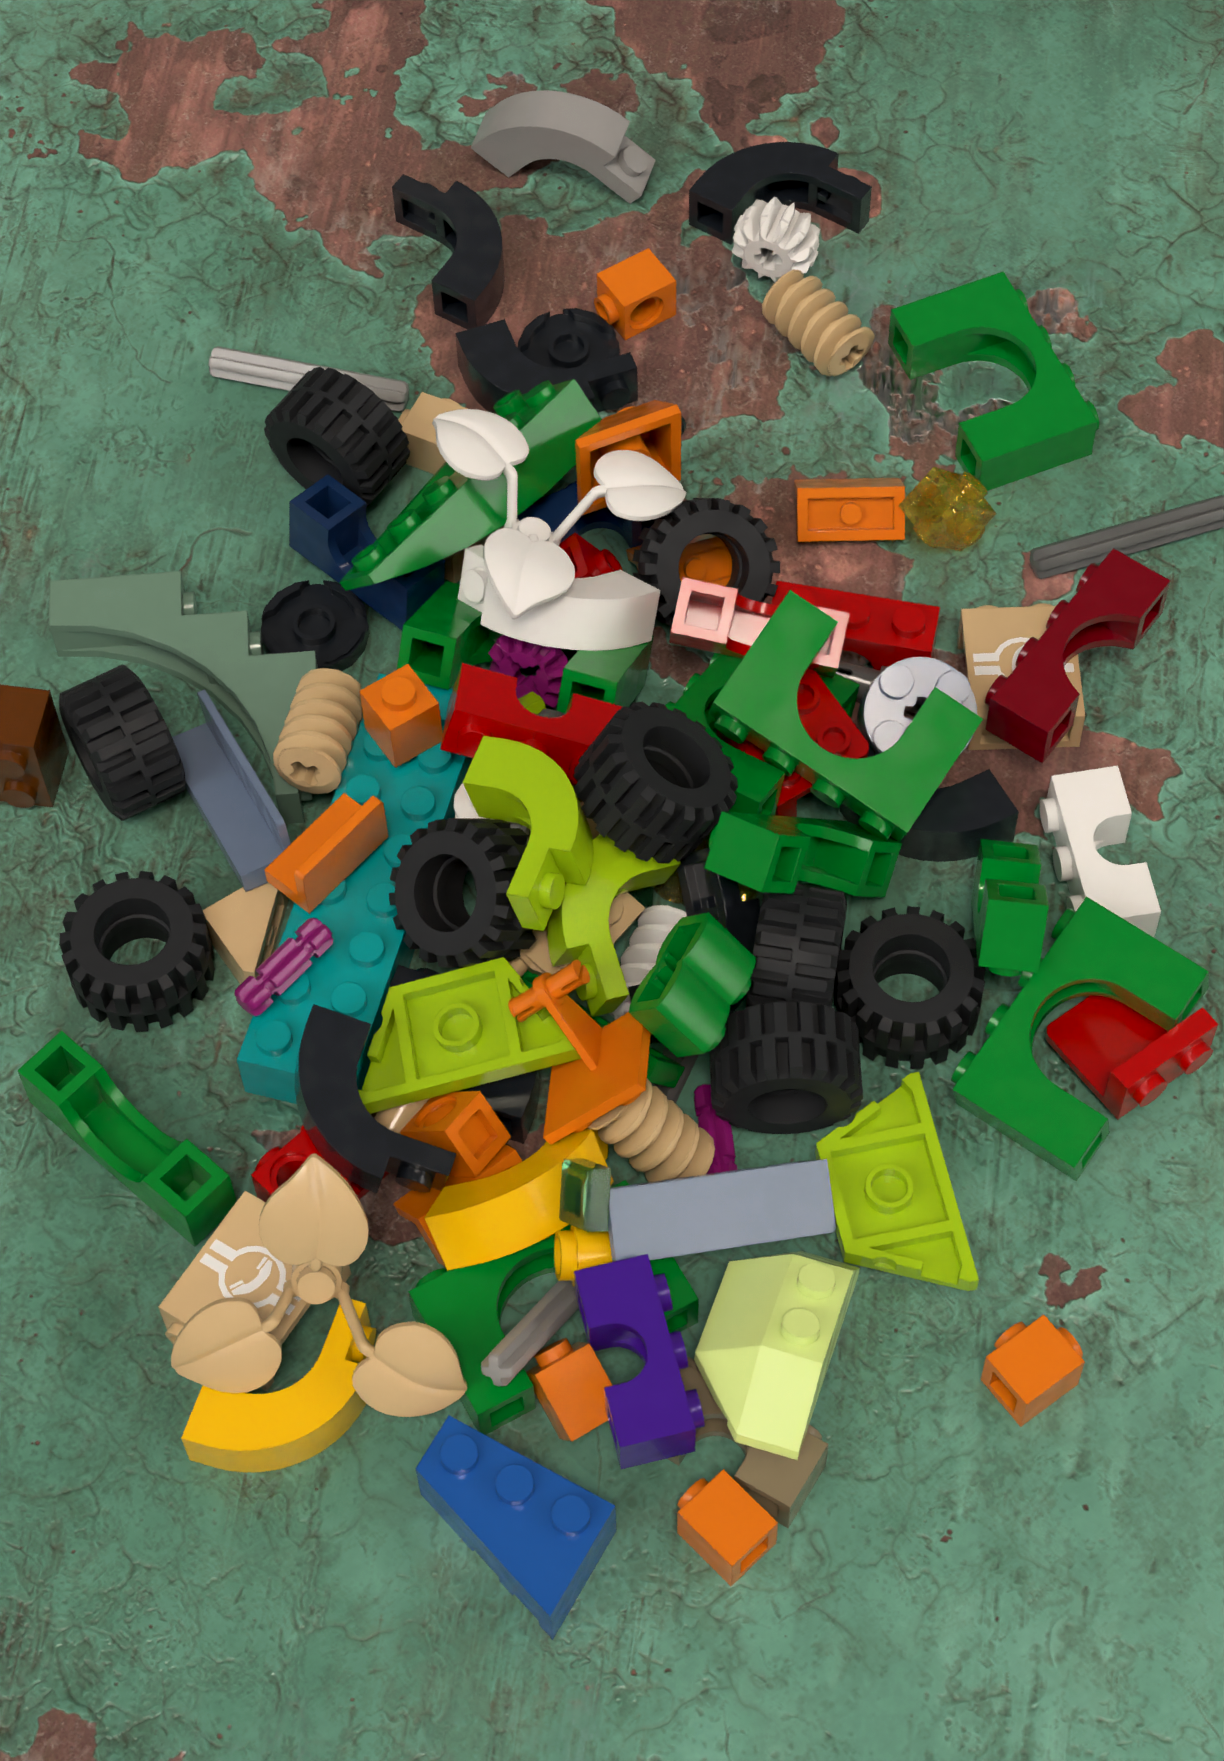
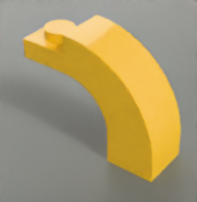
[424,1128,614,1271]
[181,1299,376,1473]

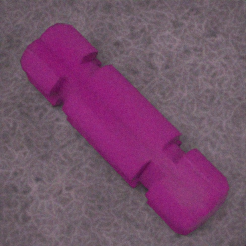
[234,917,333,1016]
[694,1084,738,1174]

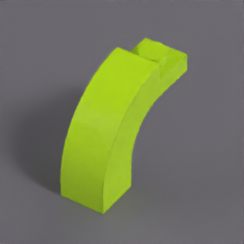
[462,736,594,931]
[547,834,681,1017]

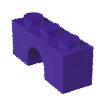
[574,1254,705,1469]

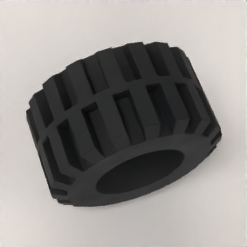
[264,367,410,507]
[632,498,780,627]
[59,664,185,821]
[573,701,738,863]
[389,818,536,968]
[59,871,215,1032]
[746,884,847,1009]
[834,906,986,1069]
[709,1001,863,1134]

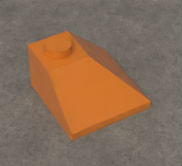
[575,400,681,515]

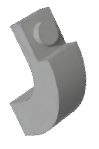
[471,90,656,204]

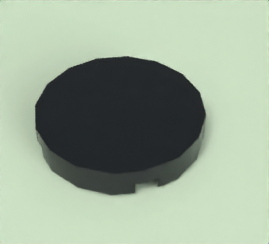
[518,308,620,369]
[261,580,370,672]

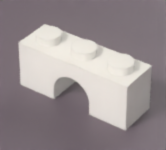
[1039,766,1161,937]

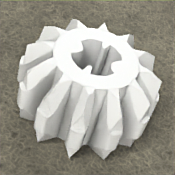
[732,197,821,282]

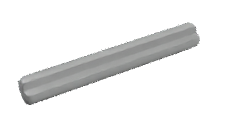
[208,346,409,412]

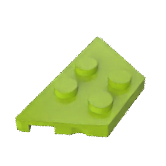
[358,957,582,1114]
[815,1072,979,1291]

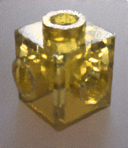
[898,467,997,552]

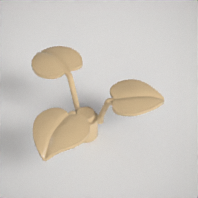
[171,1153,467,1417]

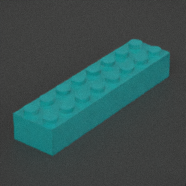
[237,673,473,1104]

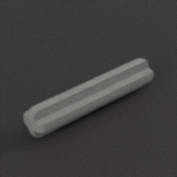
[481,1281,579,1386]

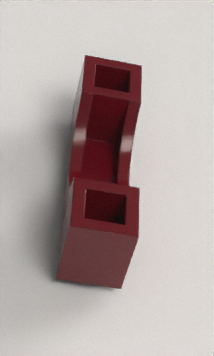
[984,548,1171,763]

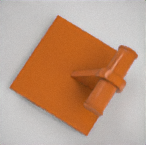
[508,960,651,1145]

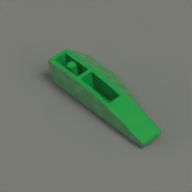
[340,379,602,591]

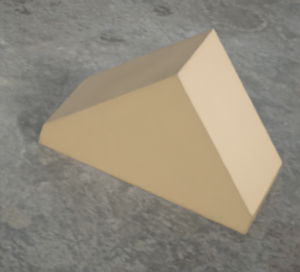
[203,882,288,984]

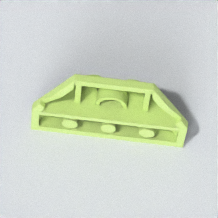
[694,1251,860,1460]

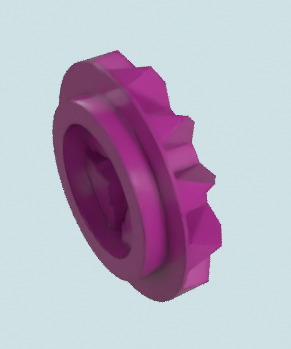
[488,634,568,708]

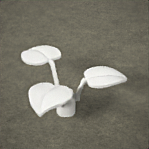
[432,409,686,619]

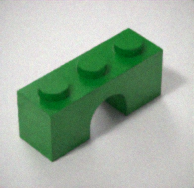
[971,839,1049,977]

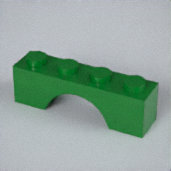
[704,811,902,897]
[17,1030,237,1247]

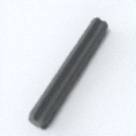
[1029,495,1224,579]

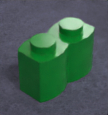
[629,912,756,1057]

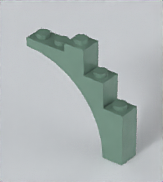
[49,571,318,824]

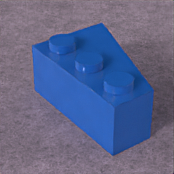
[415,1415,617,1640]

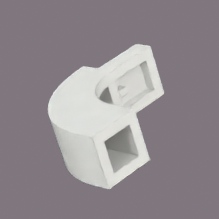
[458,545,660,651]

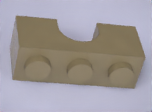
[667,1357,828,1528]

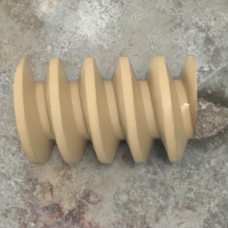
[762,269,875,377]
[273,668,363,794]
[588,1078,715,1182]

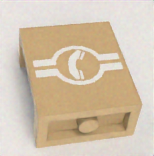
[957,603,1085,750]
[158,1191,351,1391]

